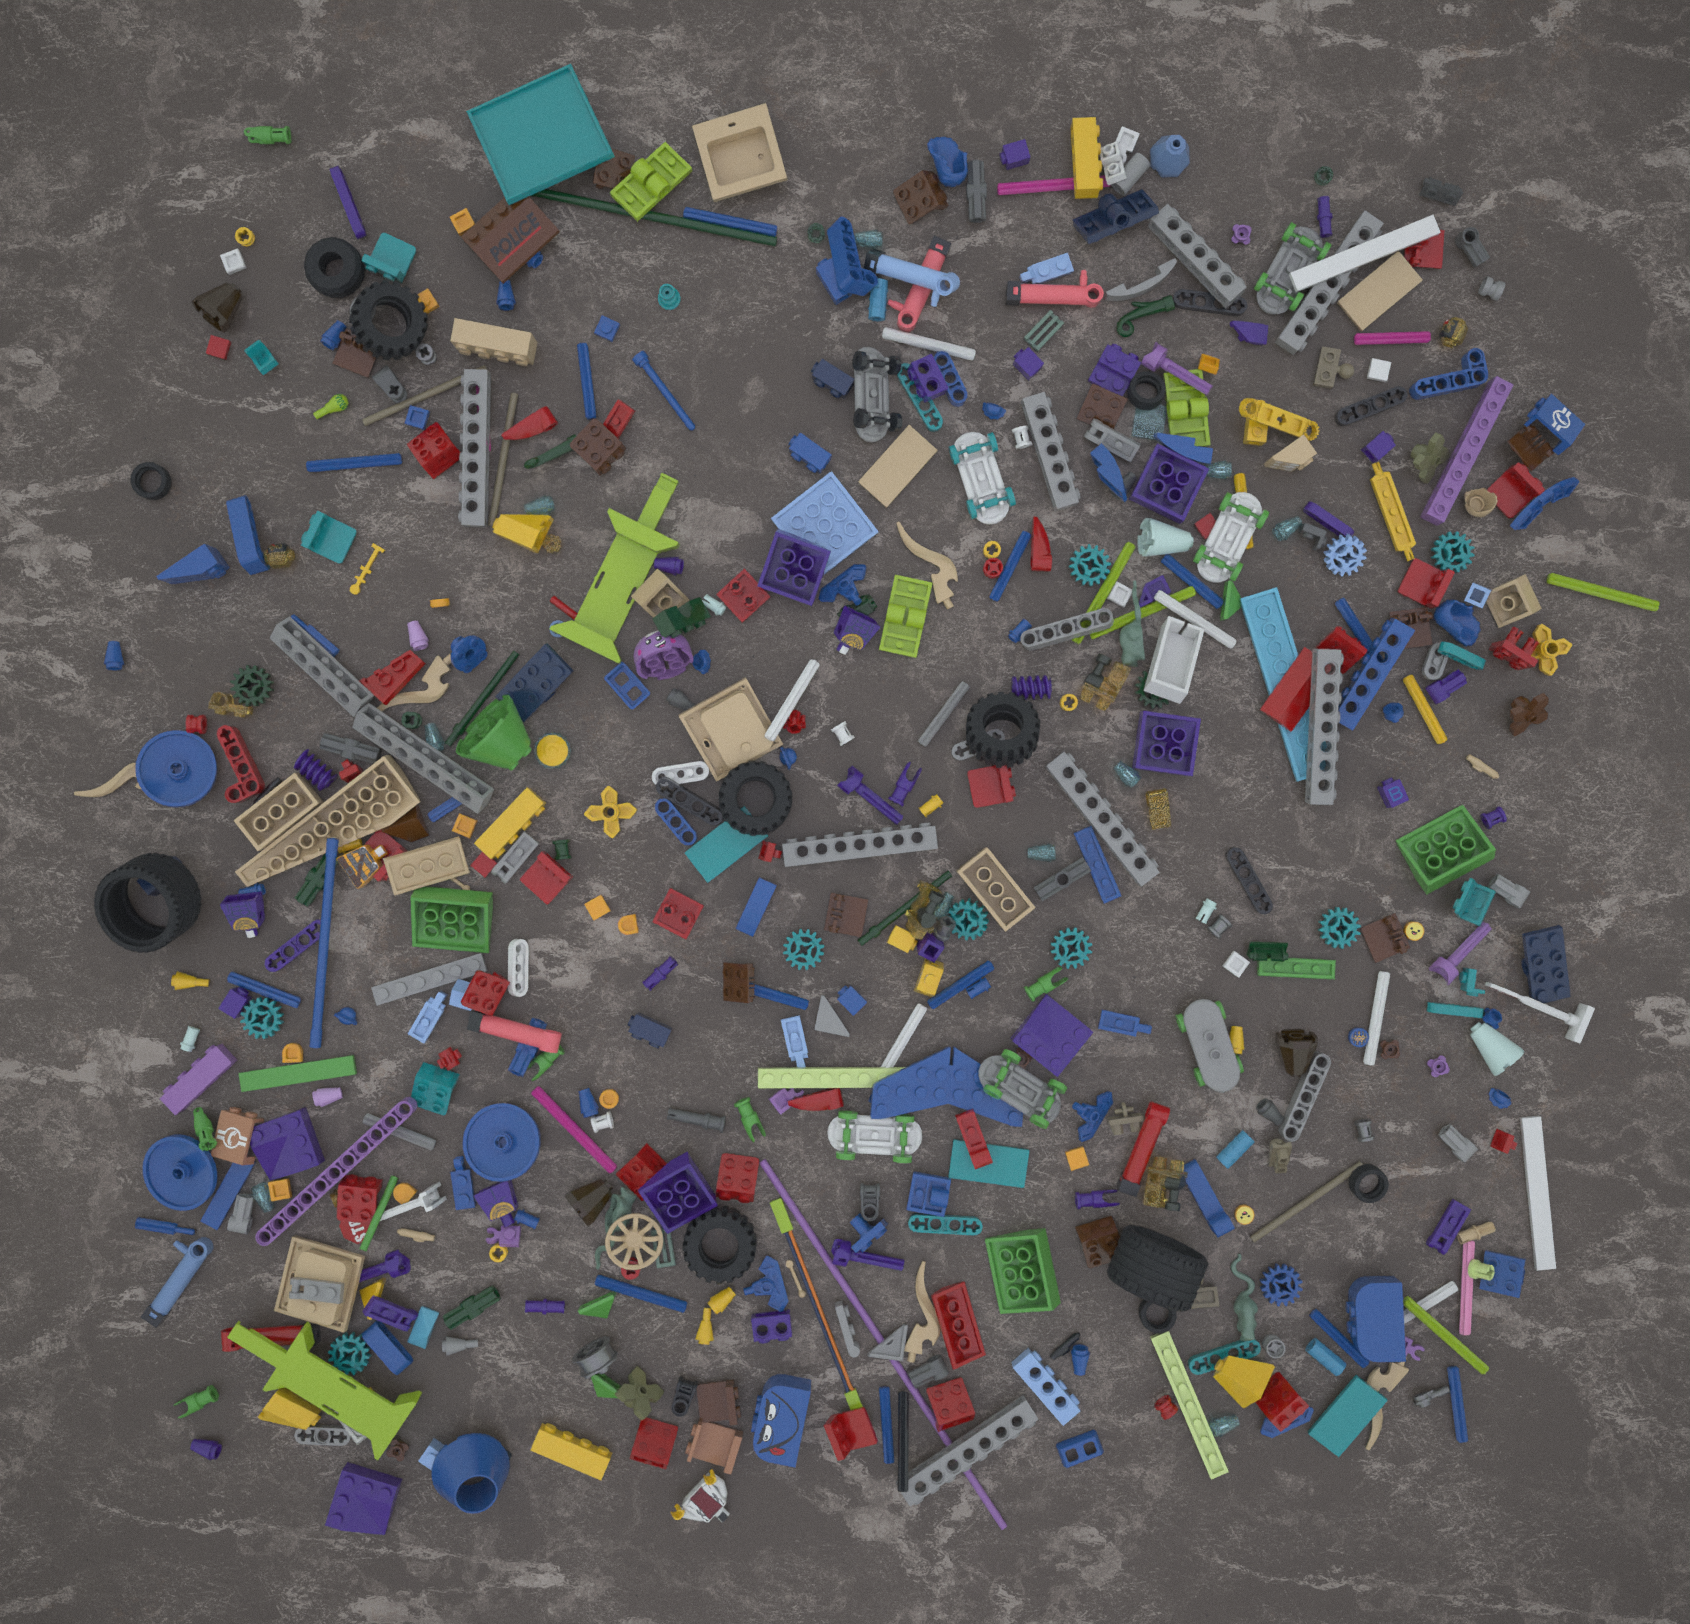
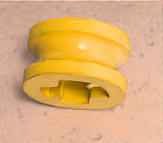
[235,227,255,247]
[983,541,1001,559]
[1060,694,1078,711]
[489,1243,508,1262]

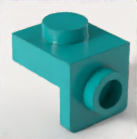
[244,340,279,375]
[1459,967,1485,997]

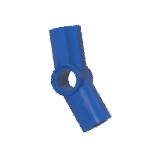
[508,1018,547,1077]

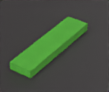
[1257,956,1336,979]

